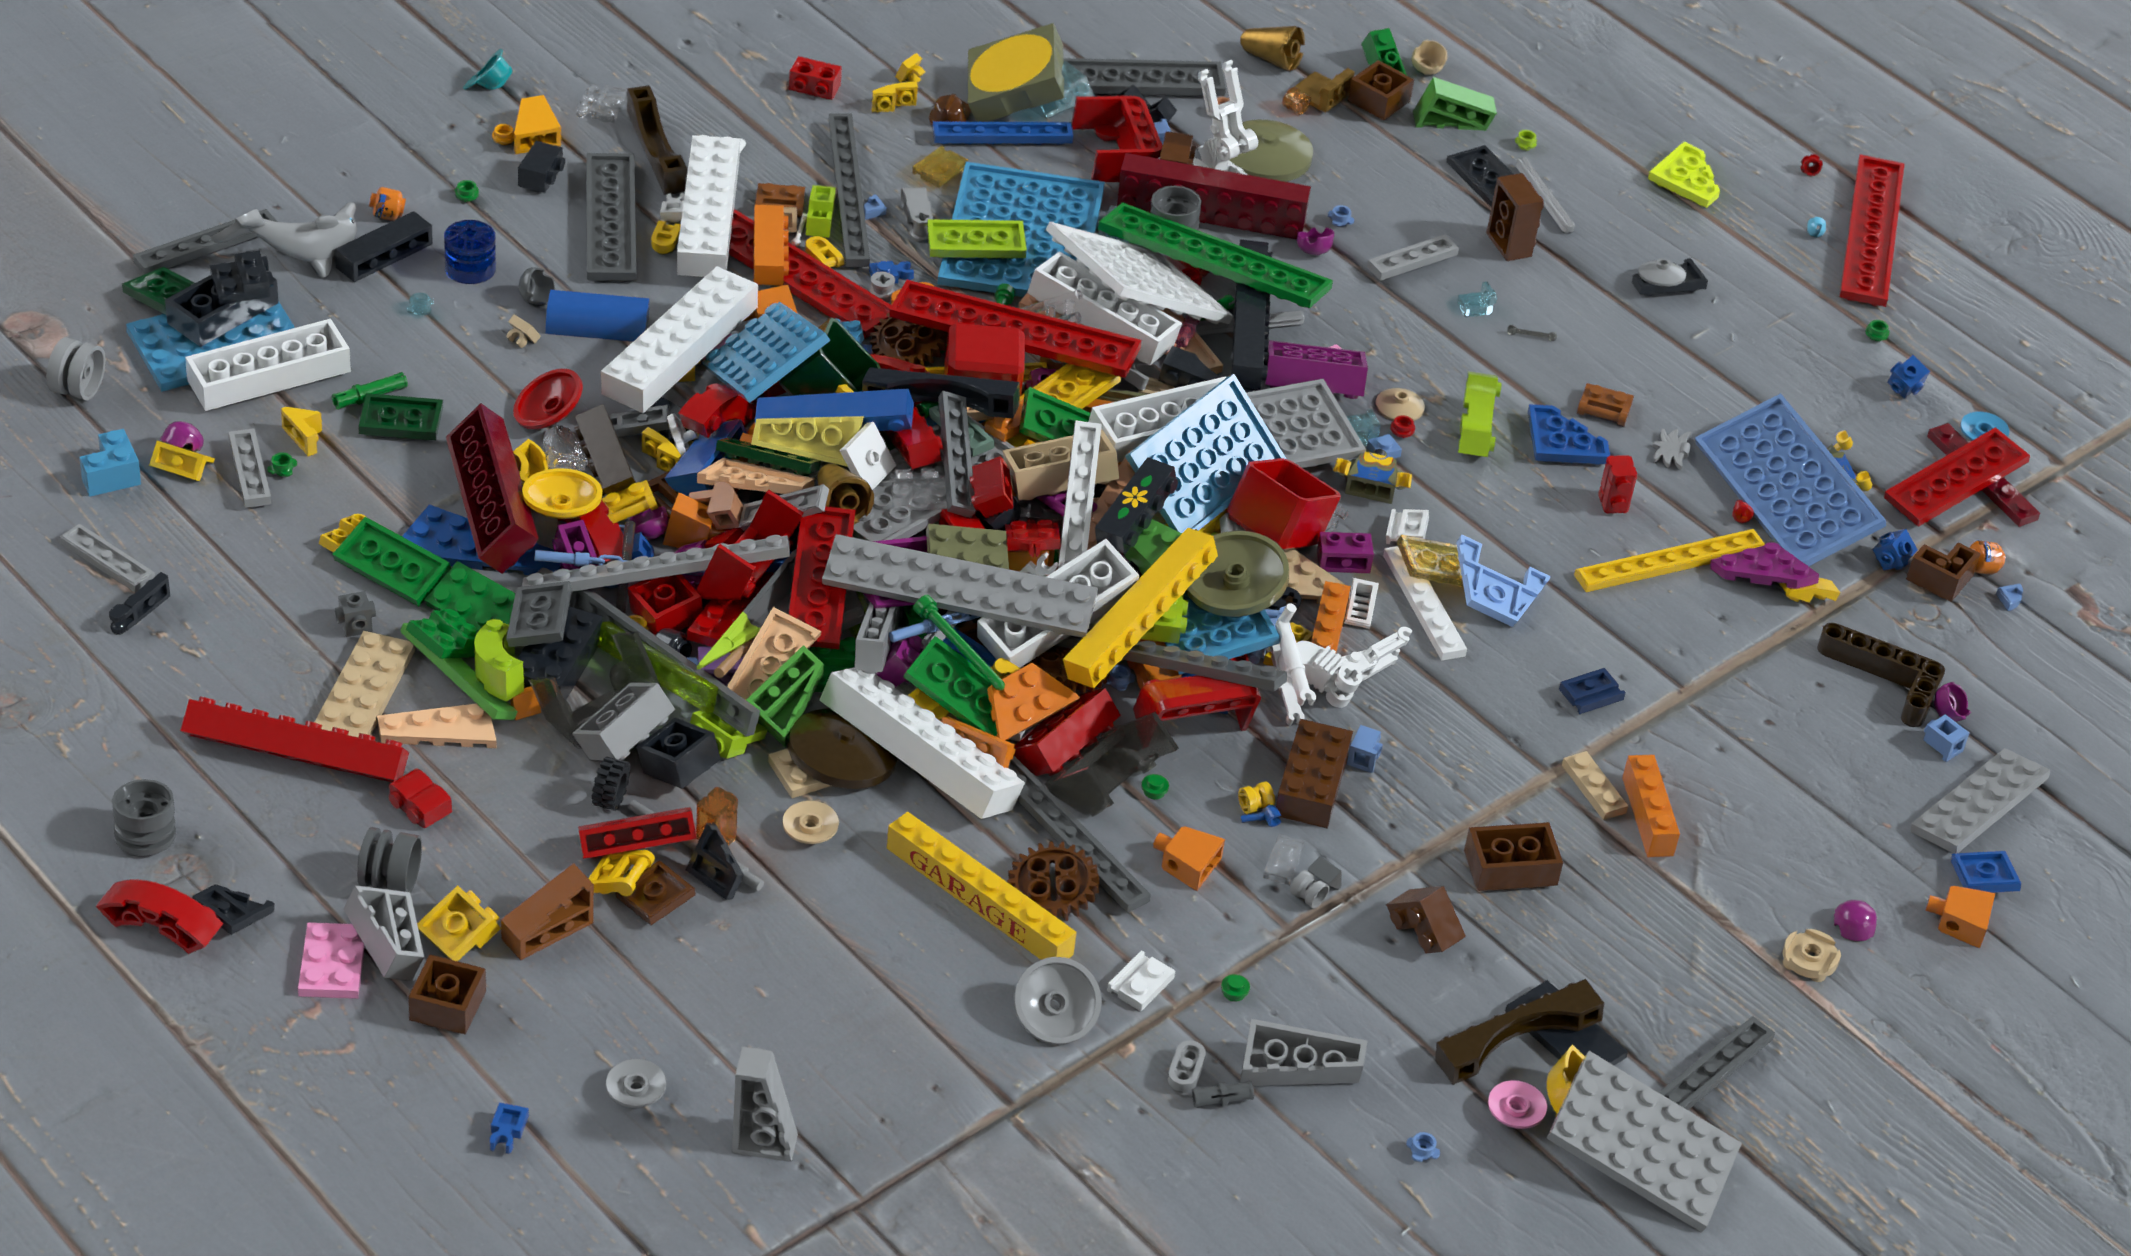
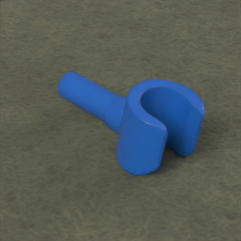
[1241,805,1281,827]

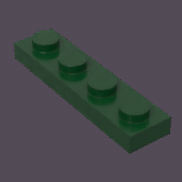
[716,437,821,476]

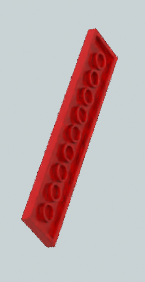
[1839,154,1905,307]
[729,209,892,339]
[889,280,1142,378]

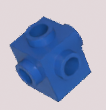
[1887,355,1930,399]
[1872,529,1918,570]

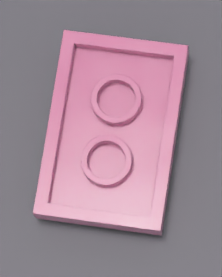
[298,922,365,999]

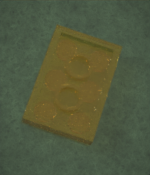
[1397,535,1464,587]

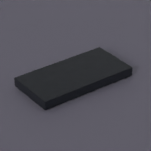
[1446,145,1514,207]
[1505,980,1628,1066]

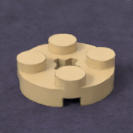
[1782,929,1841,982]

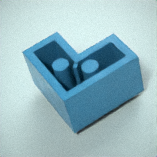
[80,429,141,497]

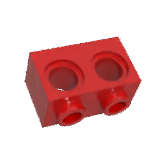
[789,56,842,100]

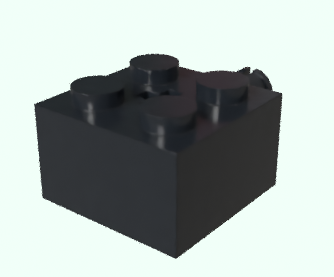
[635,718,721,789]

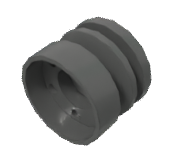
[1150,186,1201,231]
[112,779,176,856]
[357,827,422,893]

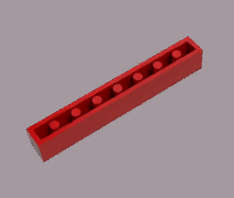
[180,697,409,783]

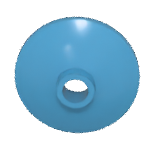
[1960,411,2010,441]

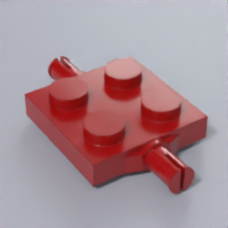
[1005,519,1060,557]

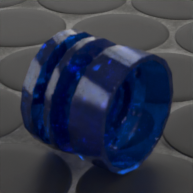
[444,220,496,284]

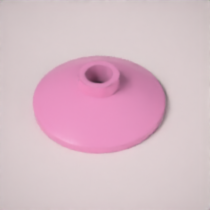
[1488,1081,1547,1129]

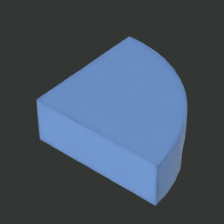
[864,195,887,220]
[1996,584,2023,611]

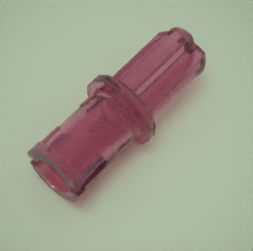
[1175,314,1200,348]

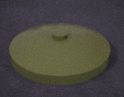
[1229,119,1313,182]
[1186,531,1289,617]

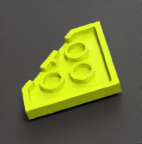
[1648,142,1720,208]

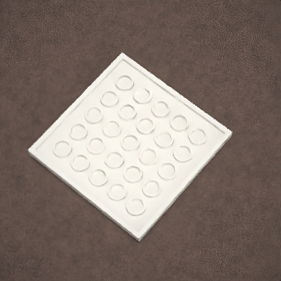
[1046,221,1233,324]

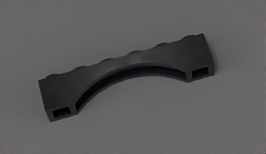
[1158,346,1259,393]
[862,367,1020,419]

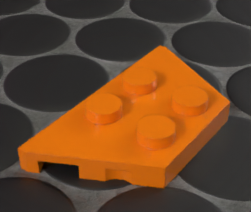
[987,663,1080,741]

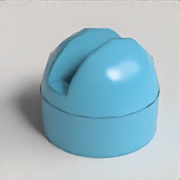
[1807,217,1826,237]

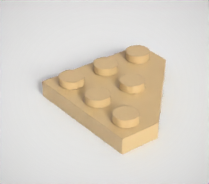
[1280,549,1345,603]

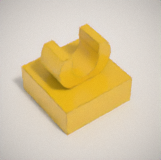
[895,53,925,83]

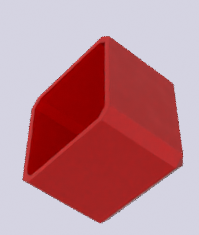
[943,323,1025,396]
[1227,458,1341,551]

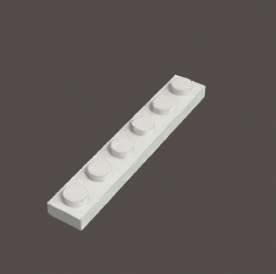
[1058,420,1102,569]
[1383,545,1467,661]

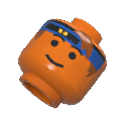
[369,187,406,221]
[1969,540,2005,575]

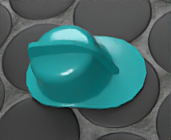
[463,49,513,89]

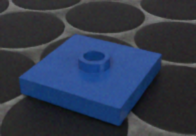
[1951,851,2022,893]

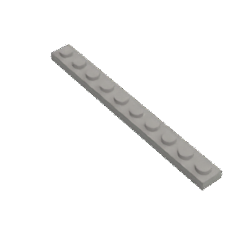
[522,535,790,592]

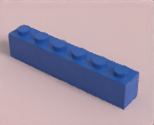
[755,389,914,431]

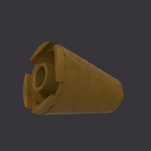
[1240,26,1305,71]
[817,464,874,525]

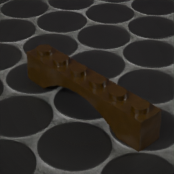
[627,85,688,195]
[1435,979,1604,1085]

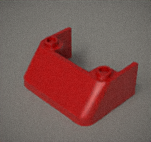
[1071,96,1163,183]
[696,490,804,600]
[1133,675,1261,747]

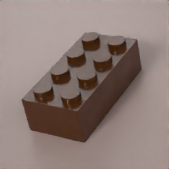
[1276,719,1353,829]

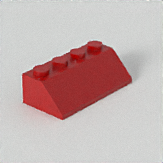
[1014,688,1121,776]

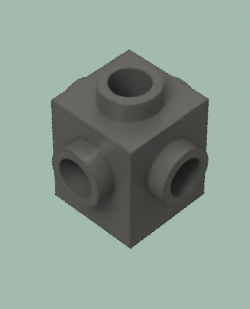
[335,591,376,637]

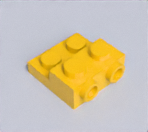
[417,885,501,961]

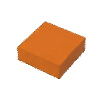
[510,685,541,720]

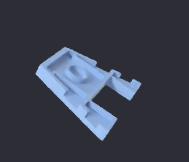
[1456,534,1550,627]

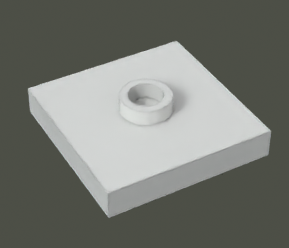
[840,422,896,490]

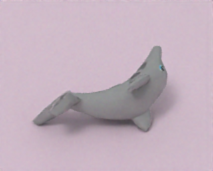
[210,202,357,278]

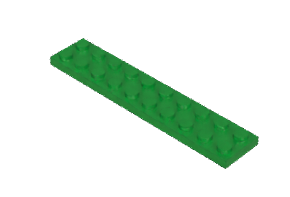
[1098,203,1333,308]

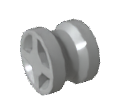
[870,272,895,302]

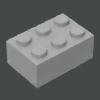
[572,683,675,761]

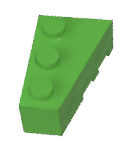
[1413,77,1497,131]
[1125,519,1182,574]
[746,645,824,747]

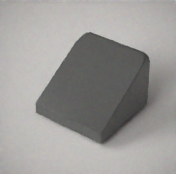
[1308,856,1341,889]

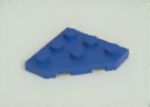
[1527,404,1610,464]

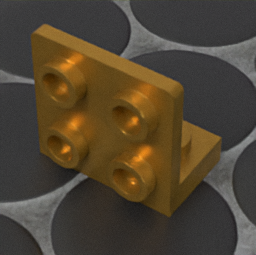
[1290,68,1355,113]

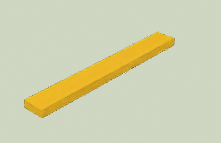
[1574,529,1765,592]

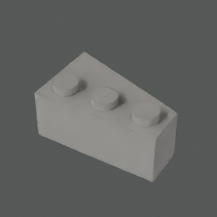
[343,886,424,981]

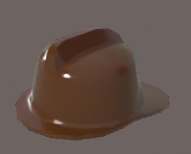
[929,93,971,126]

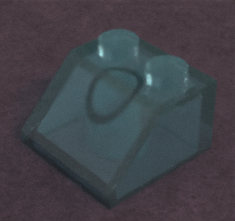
[1041,61,1095,119]

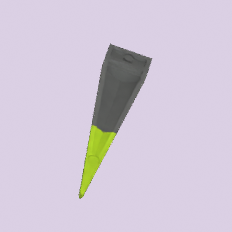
[696,549,797,670]

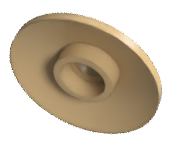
[1376,388,1425,421]
[782,801,839,844]

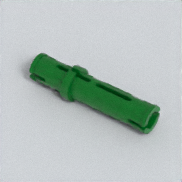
[332,372,408,410]

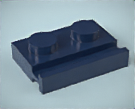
[1559,668,1626,714]

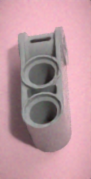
[901,187,933,242]

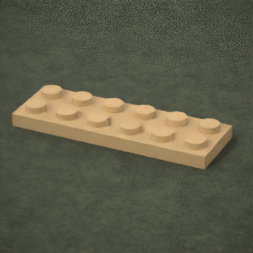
[315,631,416,737]

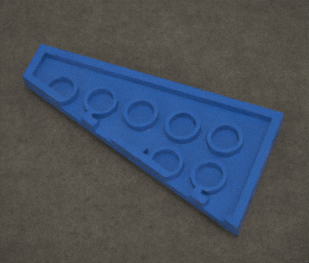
[402,504,561,575]

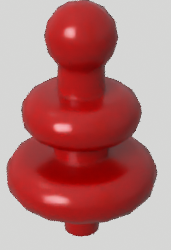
[1732,500,1754,523]

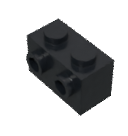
[518,141,565,193]

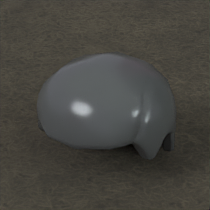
[519,267,555,305]

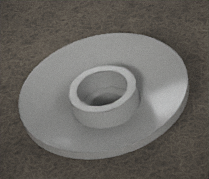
[1638,259,1686,286]
[606,1059,666,1108]

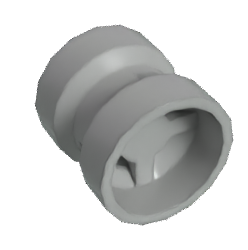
[1290,870,1329,909]

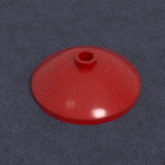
[513,368,583,429]

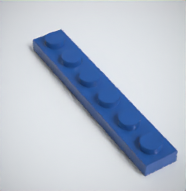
[933,122,1073,144]

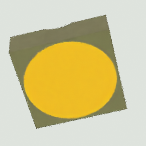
[968,23,1064,122]

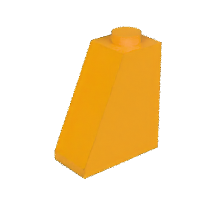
[514,95,561,154]

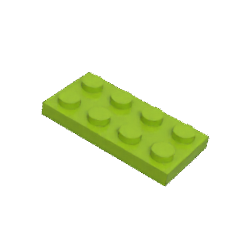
[927,219,1027,259]

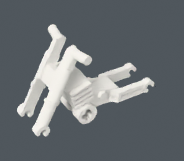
[1193,60,1258,175]
[1266,604,1412,726]

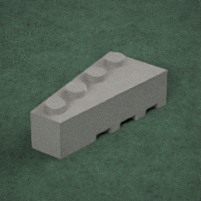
[1240,1019,1367,1086]
[732,1047,798,1162]

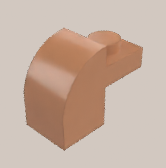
[689,481,744,530]

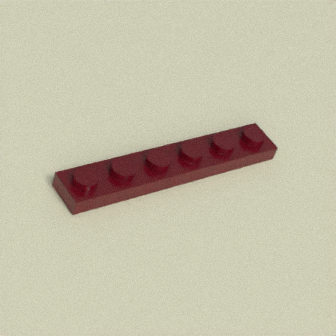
[1927,423,2040,527]

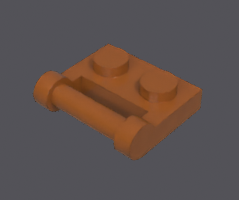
[755,183,805,218]
[1577,383,1634,426]

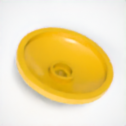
[522,468,602,519]

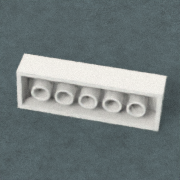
[1027,251,1182,365]
[185,319,351,411]
[1089,377,1226,462]
[977,539,1139,668]

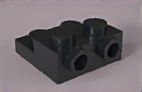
[210,250,274,304]

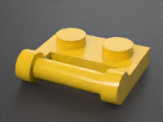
[602,480,658,524]
[589,850,655,896]

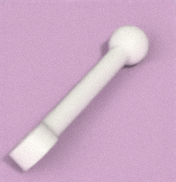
[791,213,807,247]

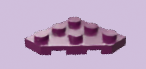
[1710,543,1819,589]

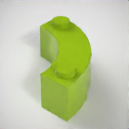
[1458,371,1502,457]
[474,619,524,701]

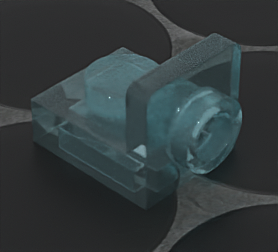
[1457,281,1497,317]

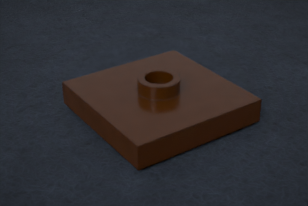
[615,860,696,925]

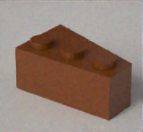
[501,863,594,960]

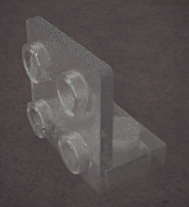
[889,468,946,511]

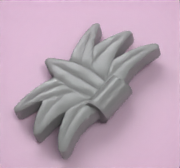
[1652,429,1691,470]

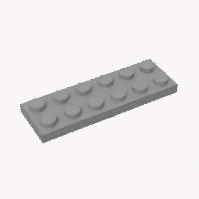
[1911,748,2050,854]

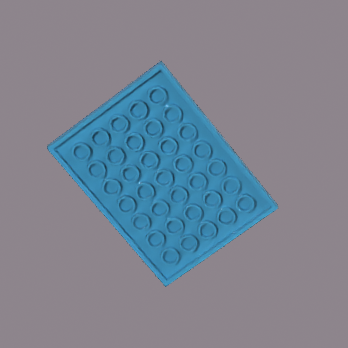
[937,162,1105,298]

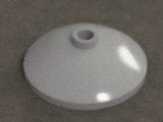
[1014,957,1102,1044]

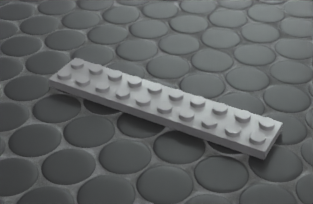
[822,534,1098,638]

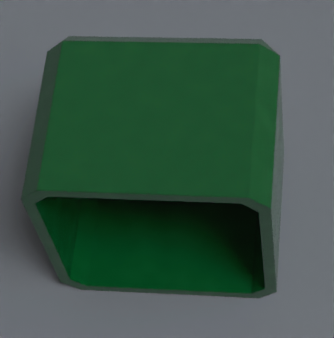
[779,318,880,396]

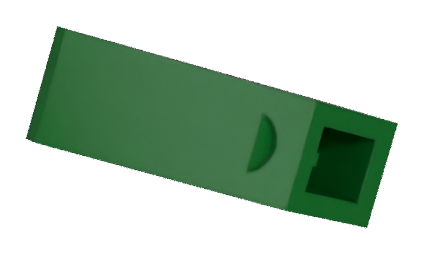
[1361,28,1406,75]

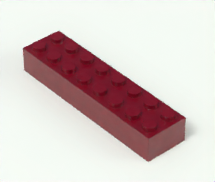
[1117,153,1311,240]
[446,403,539,574]

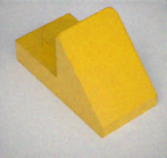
[281,407,322,457]

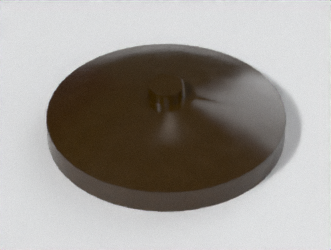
[788,708,898,789]

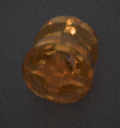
[1282,87,1311,115]

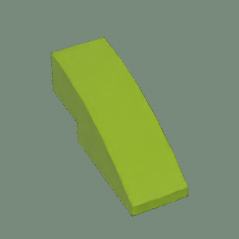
[806,185,836,238]

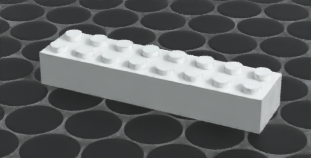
[677,135,740,277]
[601,266,758,413]
[820,668,1025,819]

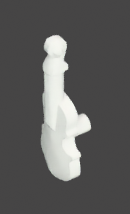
[667,413,698,457]

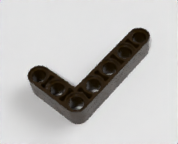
[1817,623,1945,727]

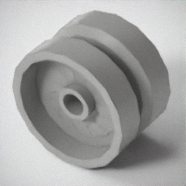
[46,337,106,401]

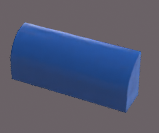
[545,290,649,342]
[665,419,747,496]

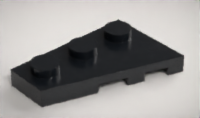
[1632,258,1708,295]

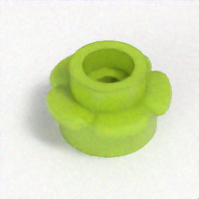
[1515,130,1537,150]

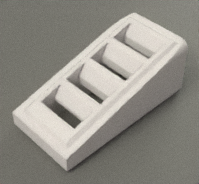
[1344,578,1379,629]

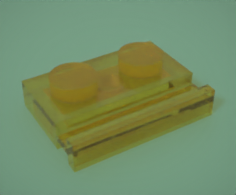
[912,146,968,188]

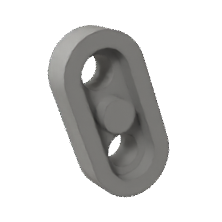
[1168,1040,1206,1092]

